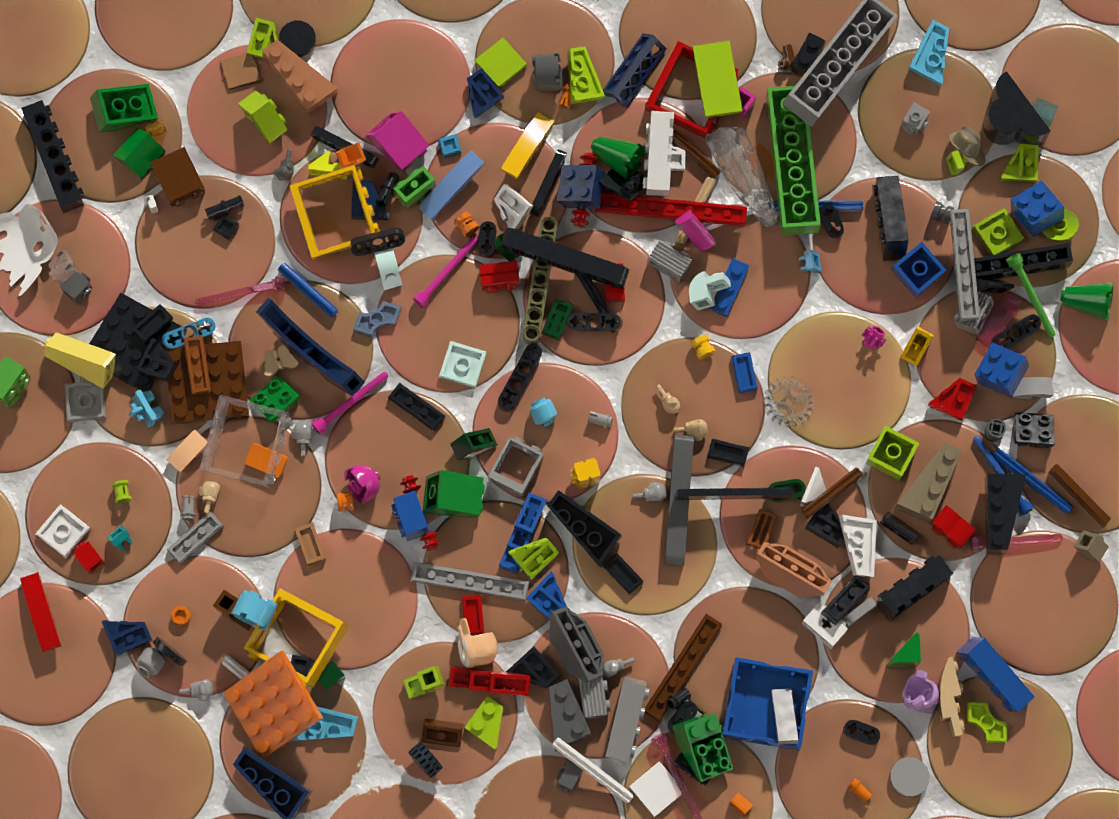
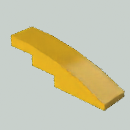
[501,112,554,179]

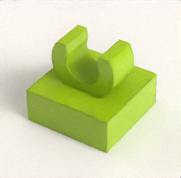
[946,150,968,176]

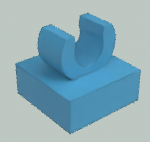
[799,250,822,273]

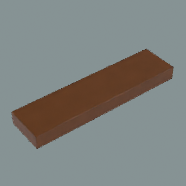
[1048,464,1111,528]

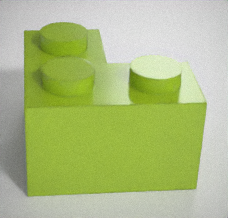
[238,90,288,143]

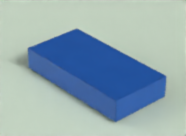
[731,352,758,393]

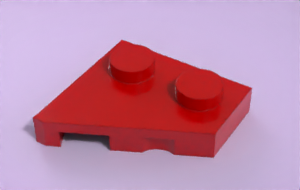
[928,378,977,421]

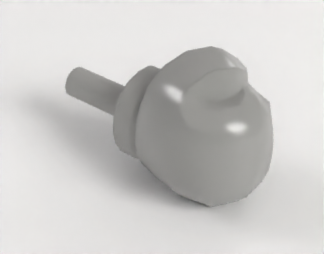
[291,423,312,456]
[633,481,667,502]
[602,658,635,677]
[179,679,213,701]

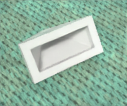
[800,467,826,507]

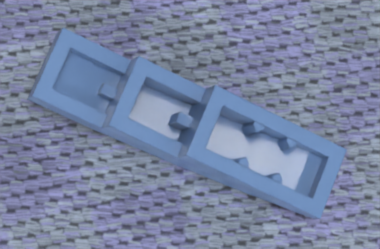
[418,151,485,220]

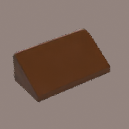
[421,719,464,747]

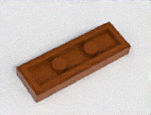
[183,335,211,395]

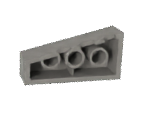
[606,676,650,762]

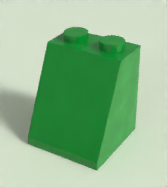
[423,470,485,518]

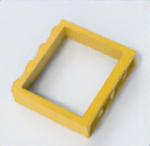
[289,165,380,259]
[243,588,349,688]

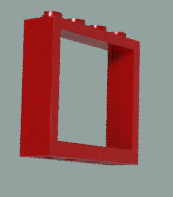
[645,41,740,139]

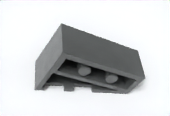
[549,679,591,752]

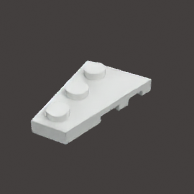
[839,515,877,578]

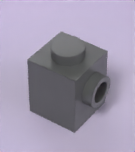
[60,271,92,304]

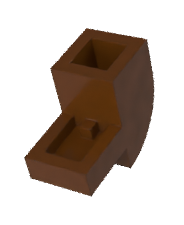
[213,590,251,631]

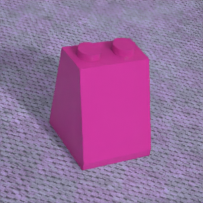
[365,111,430,170]

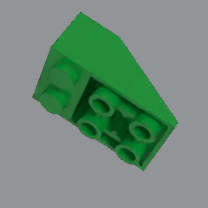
[672,713,733,782]

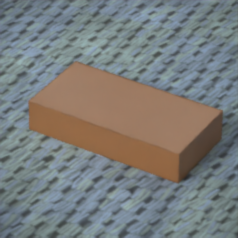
[295,522,326,566]

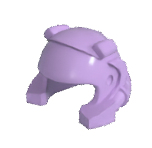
[902,670,940,711]

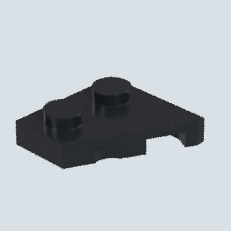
[506,646,560,688]

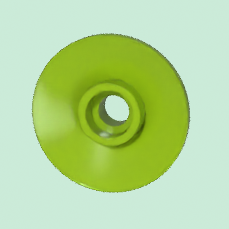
[1042,209,1079,242]

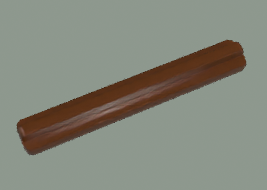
[672,129,721,179]
[801,468,862,519]

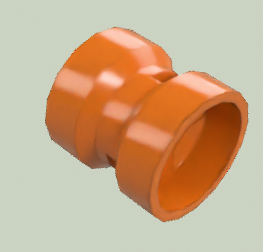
[454,211,480,238]

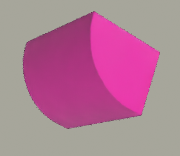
[675,209,715,251]

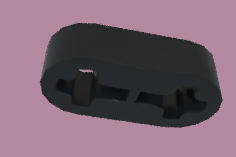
[819,204,844,238]
[478,221,497,258]
[667,701,697,735]
[843,720,880,745]

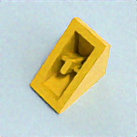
[900,326,934,366]

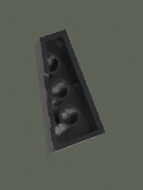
[547,490,623,568]
[876,555,954,622]

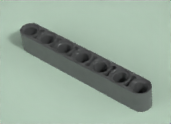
[665,435,694,566]

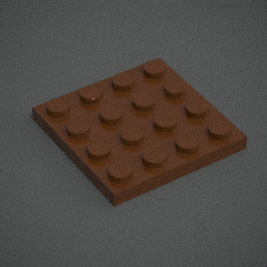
[164,341,249,424]

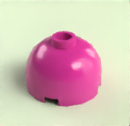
[344,465,380,504]

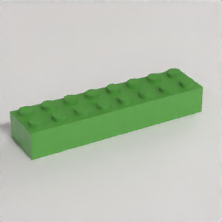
[766,86,821,236]

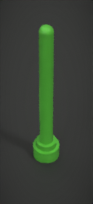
[1006,253,1055,337]

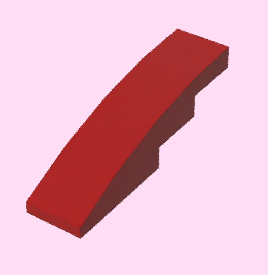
[20,572,61,653]
[448,666,530,696]

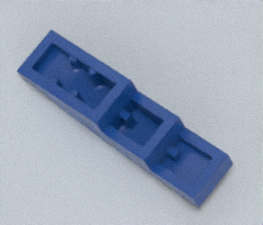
[499,493,547,574]

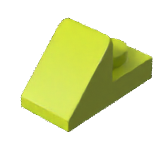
[308,150,347,180]

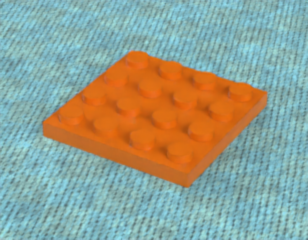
[223,651,323,759]

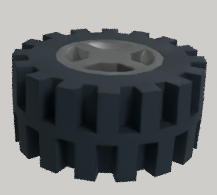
[408,742,443,778]

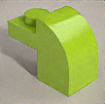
[403,666,445,699]

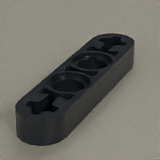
[310,126,379,168]
[529,149,567,217]
[498,344,542,411]

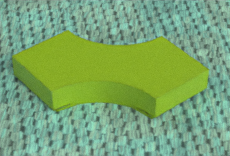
[967,702,1007,743]

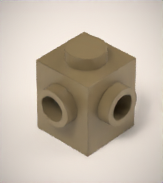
[1074,530,1109,562]

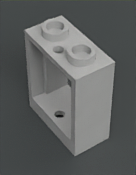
[488,436,544,498]

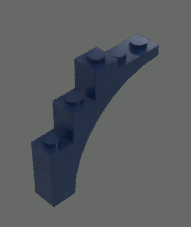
[256,298,365,396]

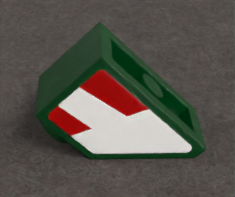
[450,428,498,461]

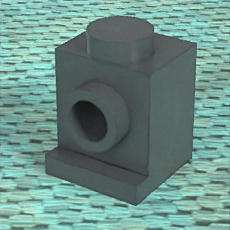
[556,760,583,793]

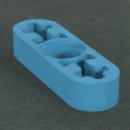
[162,318,216,349]

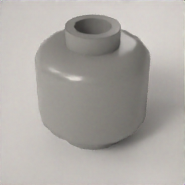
[136,647,166,677]

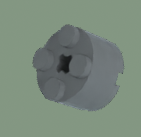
[532,53,562,92]

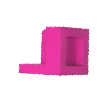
[737,87,756,118]

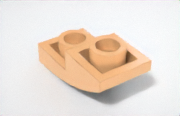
[166,430,209,472]

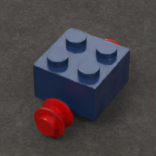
[556,153,605,228]

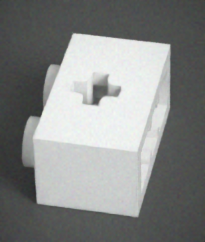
[802,603,848,649]

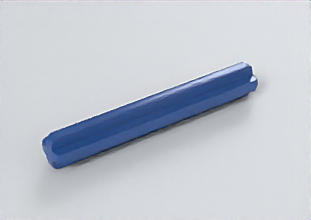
[277,263,338,318]

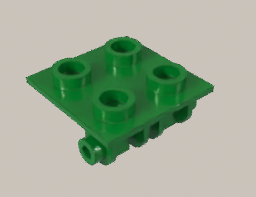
[249,375,300,423]

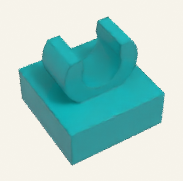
[107,525,132,551]

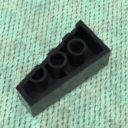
[872,175,909,261]
[985,473,1026,555]

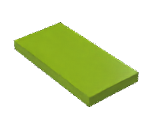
[692,41,742,118]

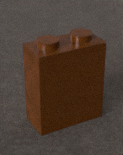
[150,147,205,207]

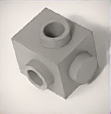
[901,102,930,136]

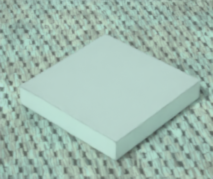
[439,341,487,389]

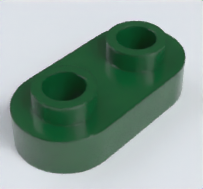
[768,479,806,503]

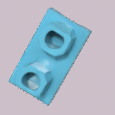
[129,390,164,428]

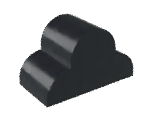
[983,71,1051,146]

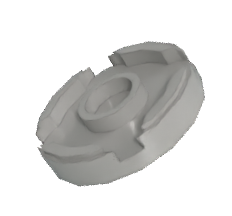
[890,757,930,797]

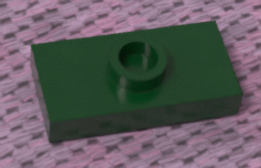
[541,298,573,341]

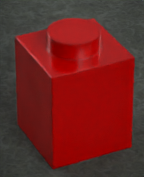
[73,541,105,574]

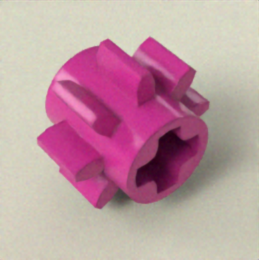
[861,326,887,349]

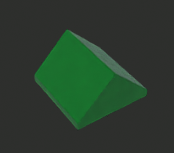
[112,128,166,179]
[886,632,921,669]

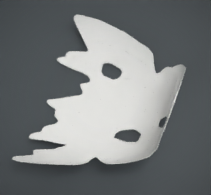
[0,204,58,296]

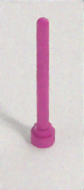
[412,236,478,308]
[311,372,388,435]

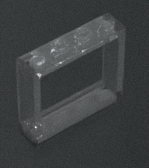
[200,395,291,488]

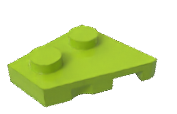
[246,18,278,59]

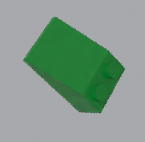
[90,84,158,133]

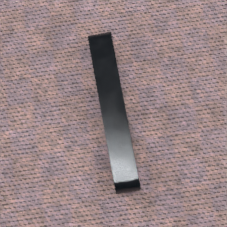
[500,228,629,289]

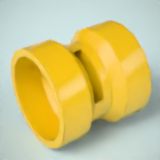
[690,334,716,360]

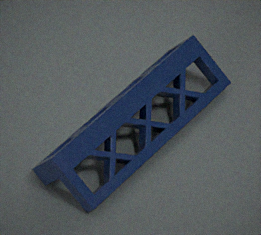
[603,33,667,107]

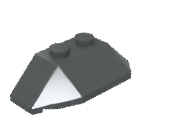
[550,606,604,682]

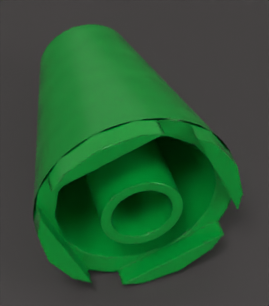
[591,137,645,180]
[1060,282,1114,321]

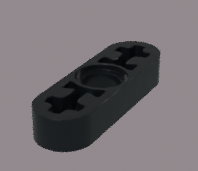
[350,228,405,256]
[567,313,623,331]
[991,314,1041,349]

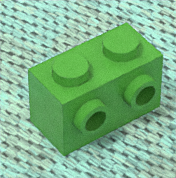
[394,166,436,209]

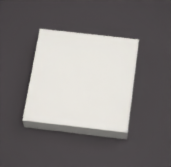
[36,504,91,558]
[629,761,685,817]

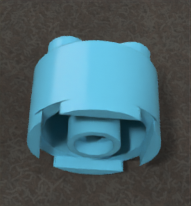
[231,590,278,631]

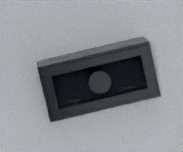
[976,278,1015,294]
[880,512,919,544]

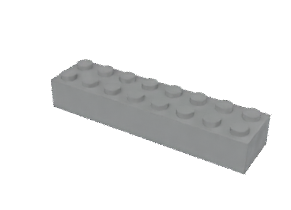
[782,0,898,127]

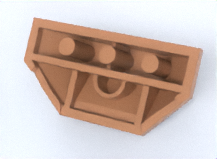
[756,542,832,598]

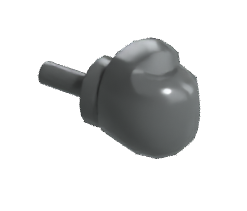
[274,150,294,181]

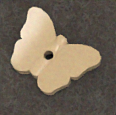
[264,346,299,377]

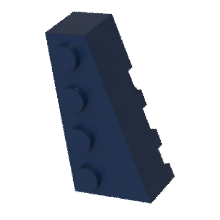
[233,748,313,819]

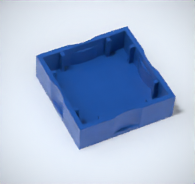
[722,657,813,751]

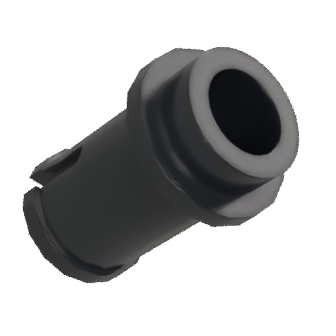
[666,687,691,710]

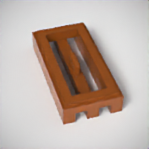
[746,508,777,549]

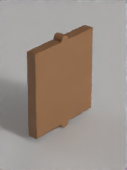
[221,54,260,90]

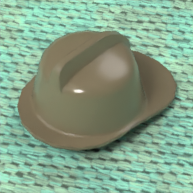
[949,125,985,166]

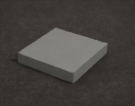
[64,381,106,423]

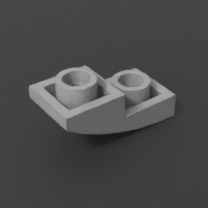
[1012,377,1053,400]

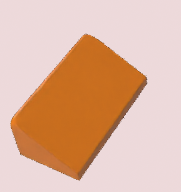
[244,442,288,478]

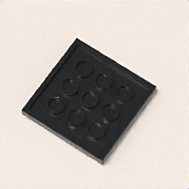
[89,293,187,392]

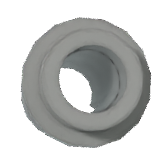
[588,411,613,429]
[180,495,196,521]

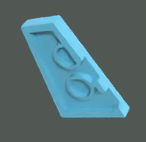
[908,20,949,86]
[291,706,358,741]

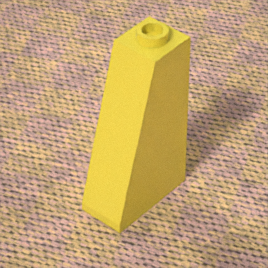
[44,333,116,389]

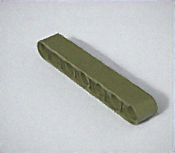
[523,216,557,345]

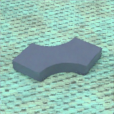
[353,301,402,337]

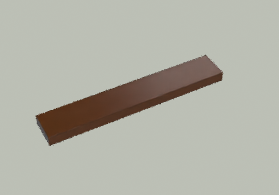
[644,614,722,722]

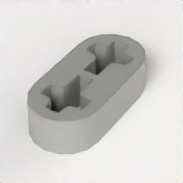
[843,597,877,627]

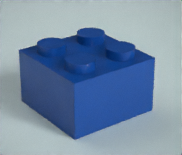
[1011,181,1064,237]
[891,242,947,298]
[974,343,1029,398]

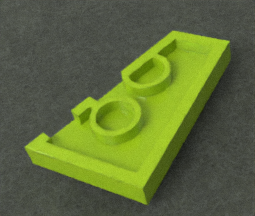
[567,46,605,104]

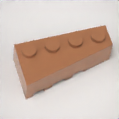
[262,40,338,115]

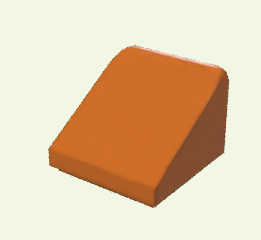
[729,793,753,816]

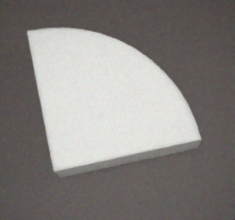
[146,194,159,214]

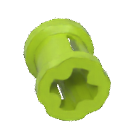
[111,480,132,504]

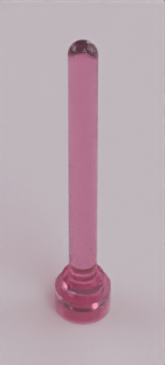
[195,275,286,306]
[970,534,1063,552]
[651,733,702,819]

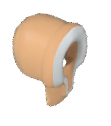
[458,618,498,668]

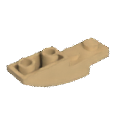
[938,657,965,739]

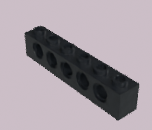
[21,100,85,213]
[974,243,1073,279]

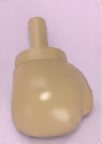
[656,384,680,414]
[674,419,708,441]
[199,481,220,514]

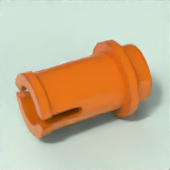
[558,84,571,109]
[847,778,873,803]

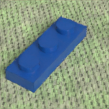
[709,258,750,317]

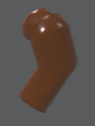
[778,44,795,71]

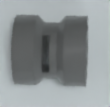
[930,201,954,225]
[984,419,1006,441]

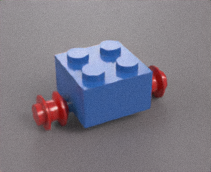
[391,475,441,551]

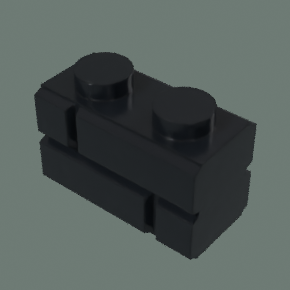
[791,33,826,77]

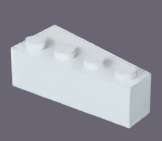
[643,111,674,196]

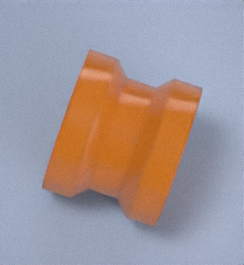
[337,492,354,512]

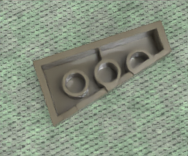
[895,442,962,524]

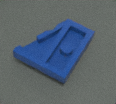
[526,571,566,620]

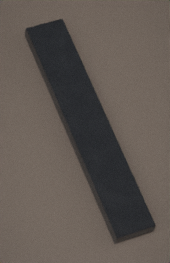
[675,487,793,500]

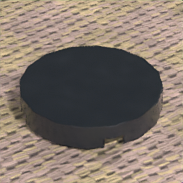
[279,20,316,57]
[153,636,187,667]

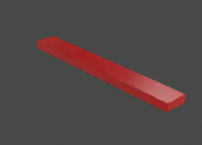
[595,193,747,227]

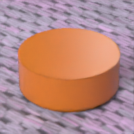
[171,606,191,626]

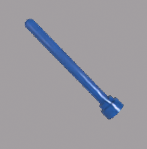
[973,436,1034,516]

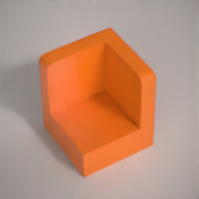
[336,142,366,169]

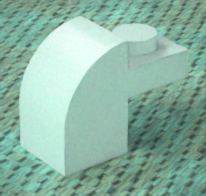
[374,248,402,290]
[689,271,731,310]

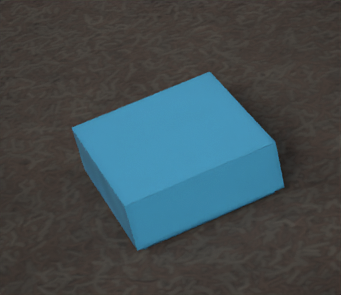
[438,134,462,158]

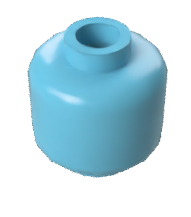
[529,397,558,427]

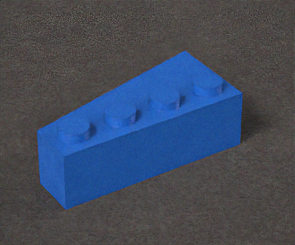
[956,637,1035,713]

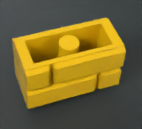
[570,458,601,490]

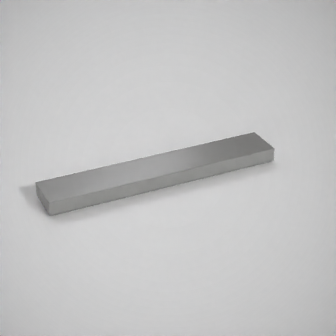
[949,209,980,321]
[411,562,529,602]

